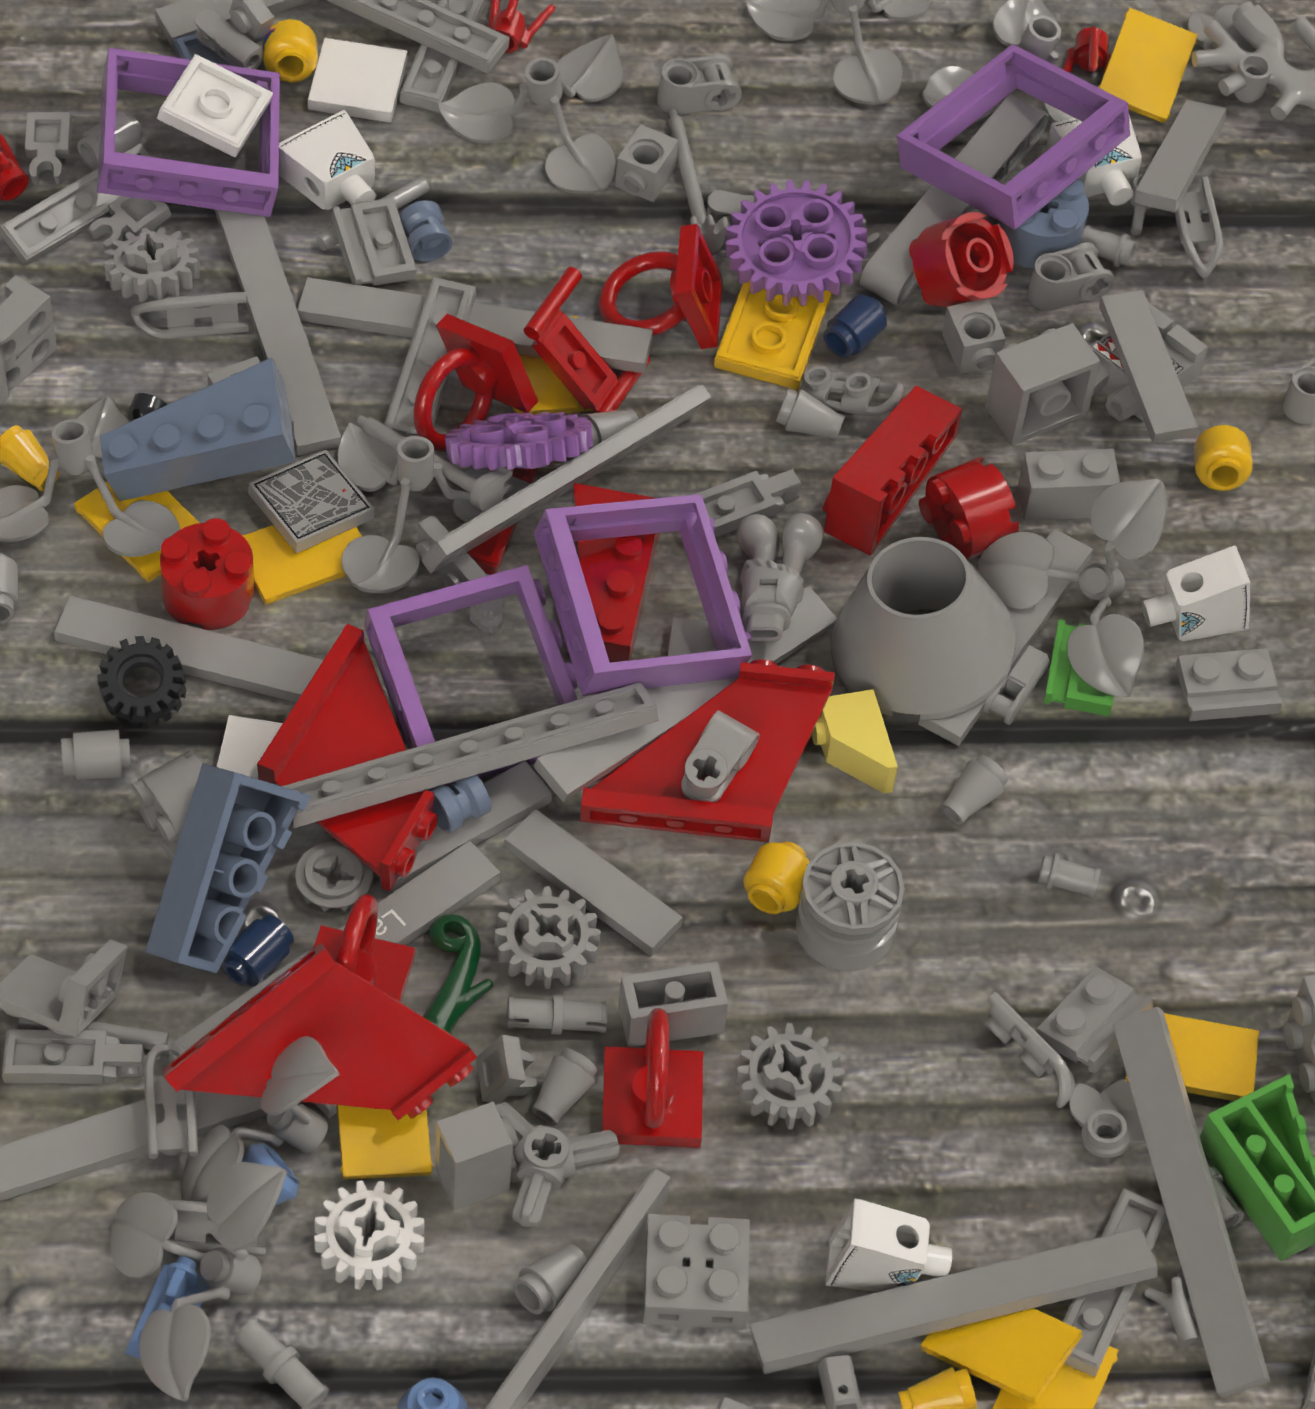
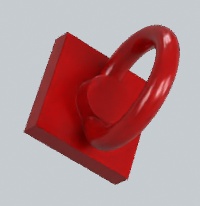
[599,224,723,349]
[413,314,539,452]
[313,894,416,1002]
[601,1008,703,1148]

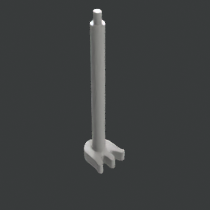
[668,109,729,254]
[357,415,513,512]

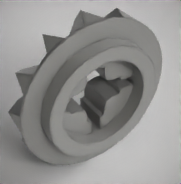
[295,841,373,913]

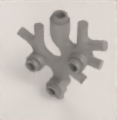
[1192,2,1315,120]

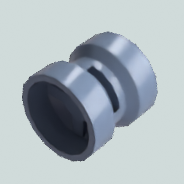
[399,200,452,262]
[429,775,492,834]

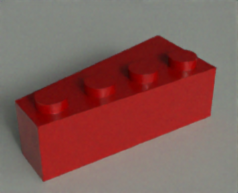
[822,385,962,556]
[572,483,660,663]

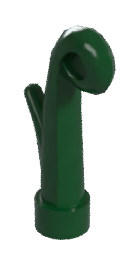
[423,914,494,1035]

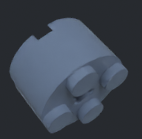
[998,169,1089,269]

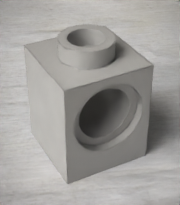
[615,124,679,202]
[942,299,1006,374]

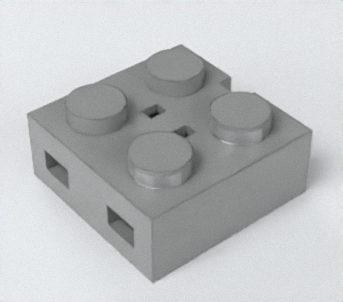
[643,1214,750,1330]

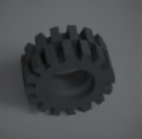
[97,636,187,729]

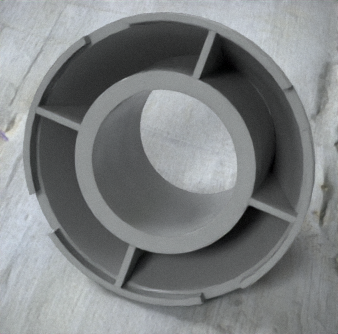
[831,537,1016,720]

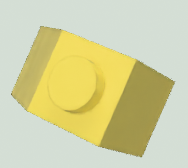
[811,689,898,794]

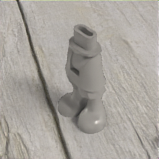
[737,513,823,641]

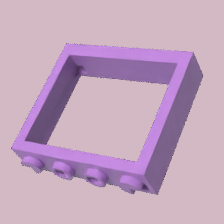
[897,44,1130,229]
[97,48,280,217]
[534,494,752,696]
[364,565,578,792]

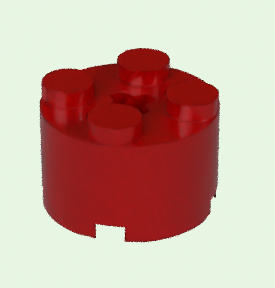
[909,212,1014,308]
[918,457,1019,560]
[160,518,254,630]

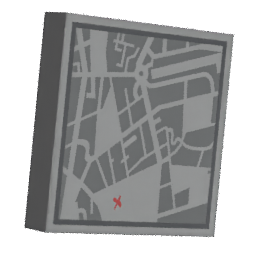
[248,450,375,554]

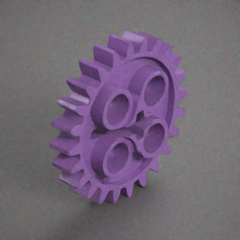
[726,179,867,306]
[445,412,593,470]

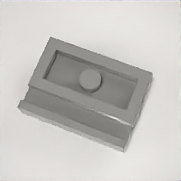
[331,197,417,286]
[1175,648,1282,721]
[1037,966,1153,1074]

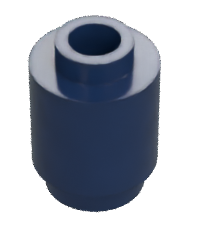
[823,295,887,358]
[223,914,294,986]

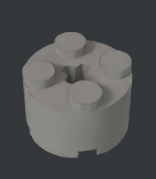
[132,751,202,862]

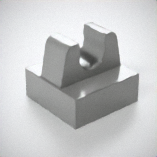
[476,1034,537,1104]

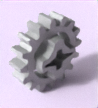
[104,227,201,302]
[494,887,601,989]
[736,1023,845,1129]

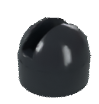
[129,393,167,421]

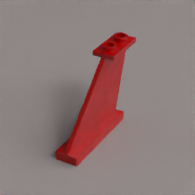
[257,623,438,892]
[580,659,835,843]
[162,943,478,1121]

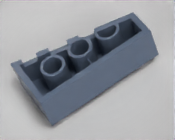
[100,357,296,501]
[145,763,312,973]

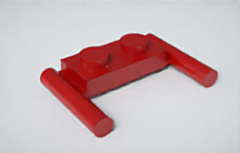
[523,267,651,413]

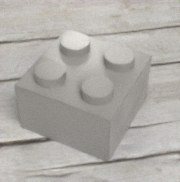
[985,323,1100,446]

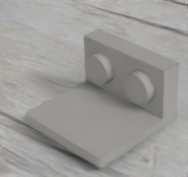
[0,939,128,1038]

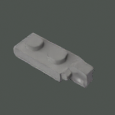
[693,469,801,538]
[2,1029,145,1084]

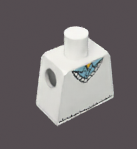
[279,110,376,210]
[1046,117,1141,206]
[1142,545,1250,641]
[825,1199,952,1292]

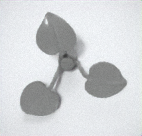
[745,0,932,105]
[922,0,1087,125]
[438,34,623,194]
[0,396,180,557]
[338,423,531,594]
[978,479,1167,697]
[182,1036,339,1202]
[111,1162,288,1401]

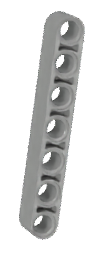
[860,94,1049,306]

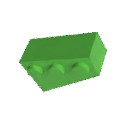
[1200,1074,1315,1261]

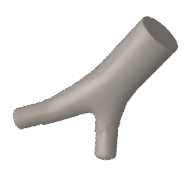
[1145,1269,1199,1346]

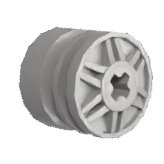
[795,842,905,971]

